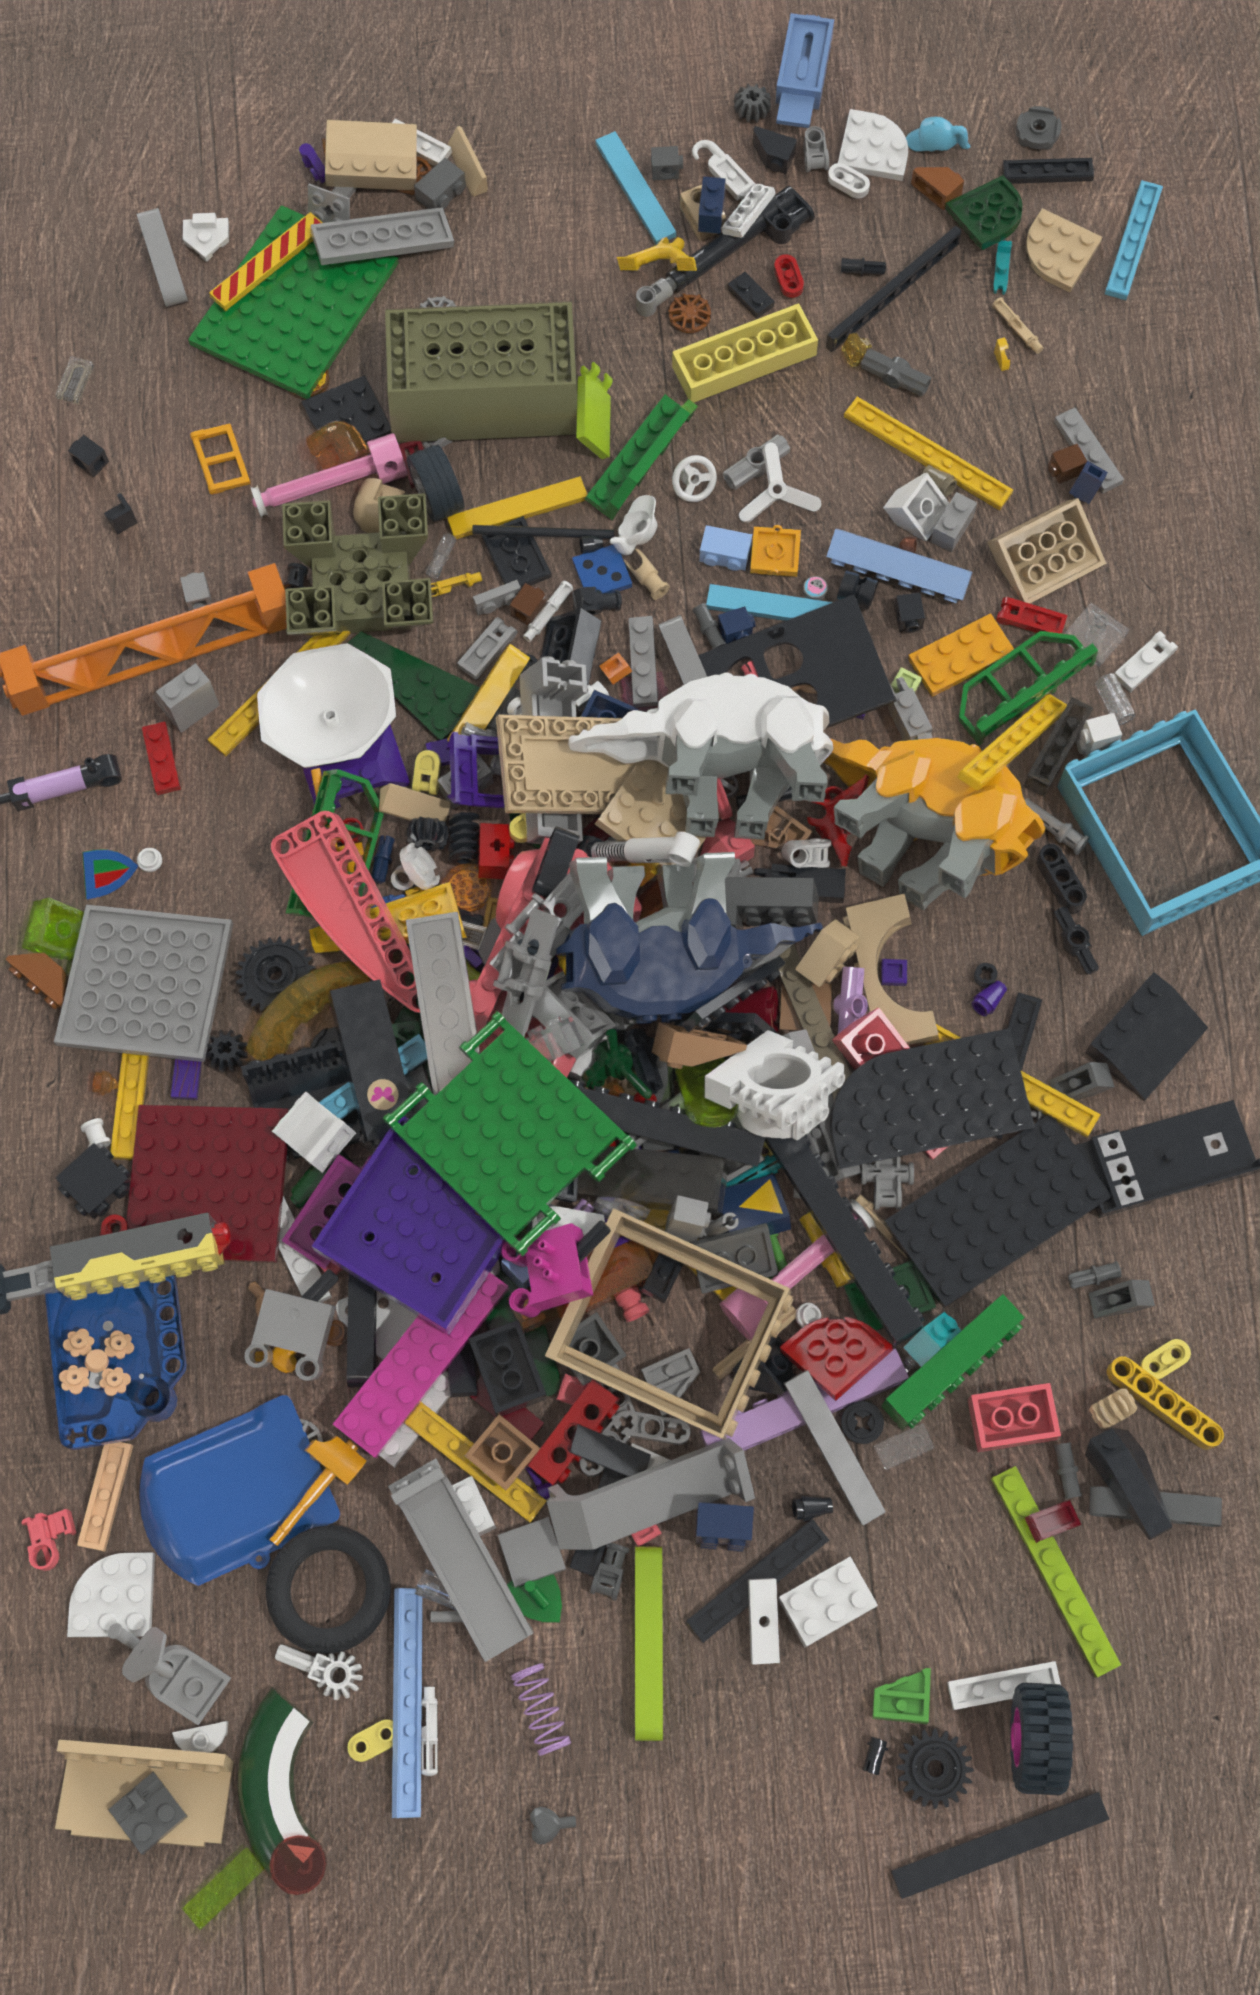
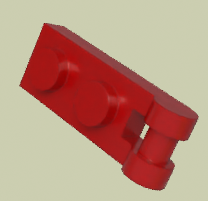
[996,597,1068,634]

